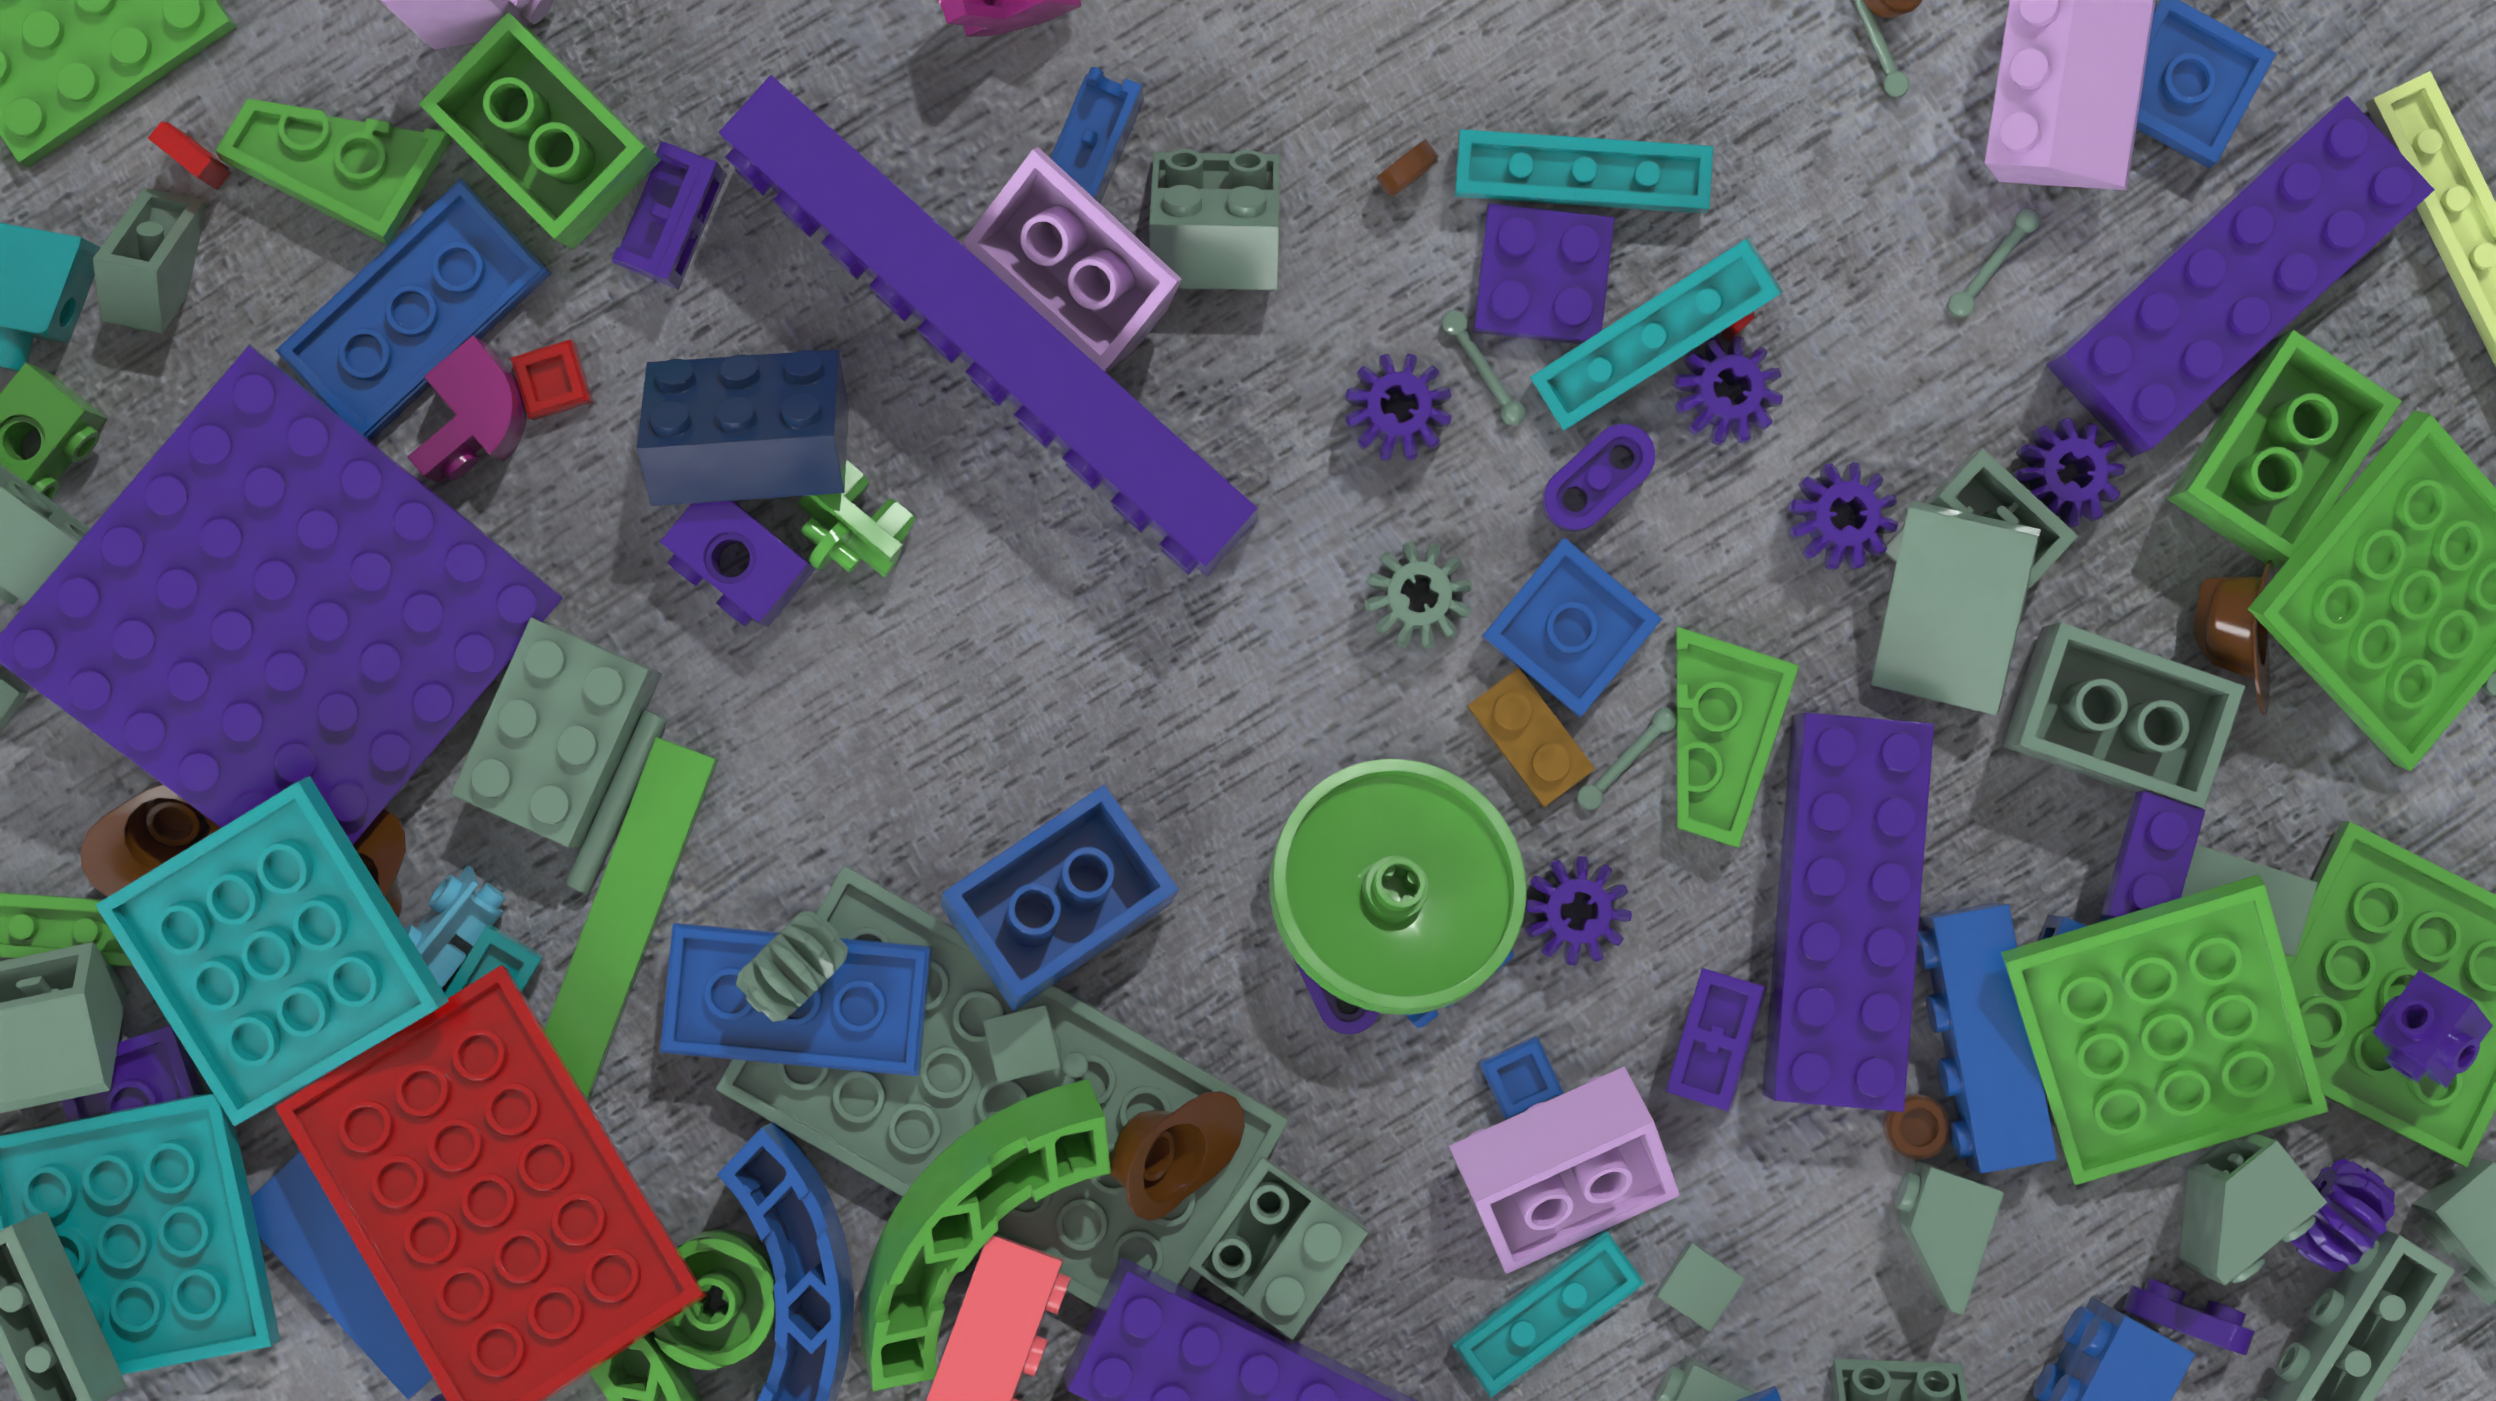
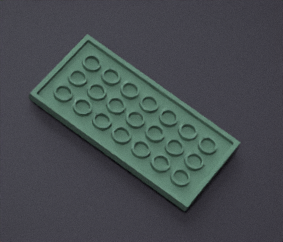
[716,865,1289,1308]

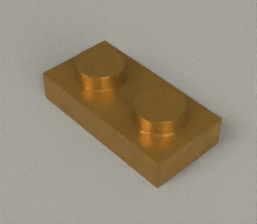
[1466,667,1595,807]

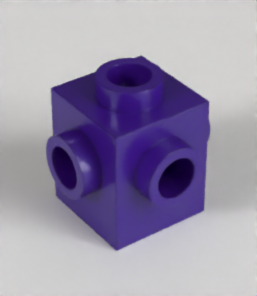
[2373,970,2493,1088]

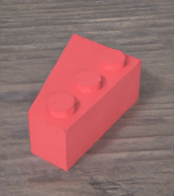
[926,1234,1071,1401]

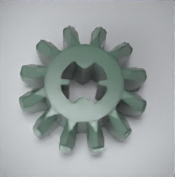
[1364,541,1473,650]
[736,910,848,1022]

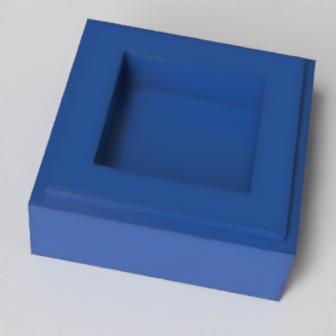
[1478,1035,1564,1120]

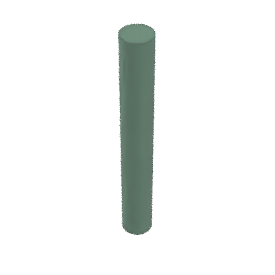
[565,709,667,894]

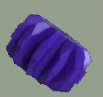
[1673,336,1783,445]
[1345,354,1452,462]
[2012,418,2126,528]
[1788,462,1898,570]
[1525,856,1632,965]
[2290,1159,2395,1273]

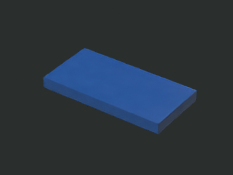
[275,178,552,441]
[660,923,932,1076]
[251,1151,433,1400]

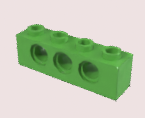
[0,362,108,500]

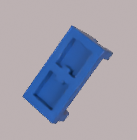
[1050,67,1144,204]

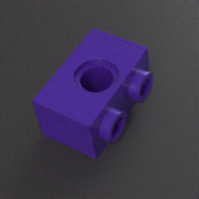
[660,500,816,627]

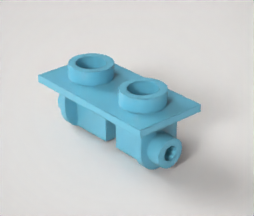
[404,865,506,989]

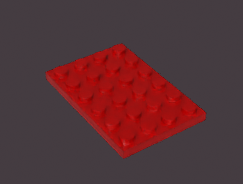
[275,965,707,1401]

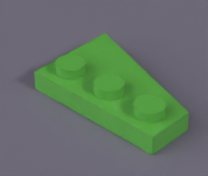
[215,98,452,246]
[1677,627,1799,849]

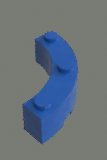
[717,1122,854,1401]

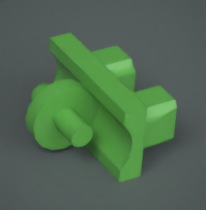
[797,460,915,578]

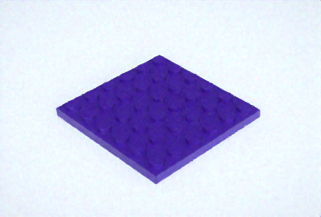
[0,344,563,845]

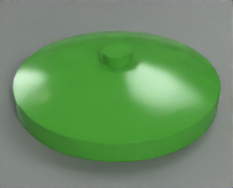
[1269,759,1527,1015]

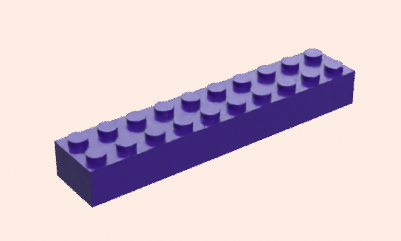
[718,75,1258,576]

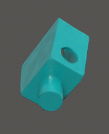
[0,223,101,372]

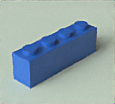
[1917,903,2057,1174]

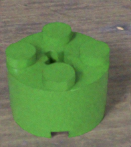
[653,1229,776,1370]

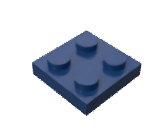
[2136,0,2277,169]
[1481,538,1662,718]

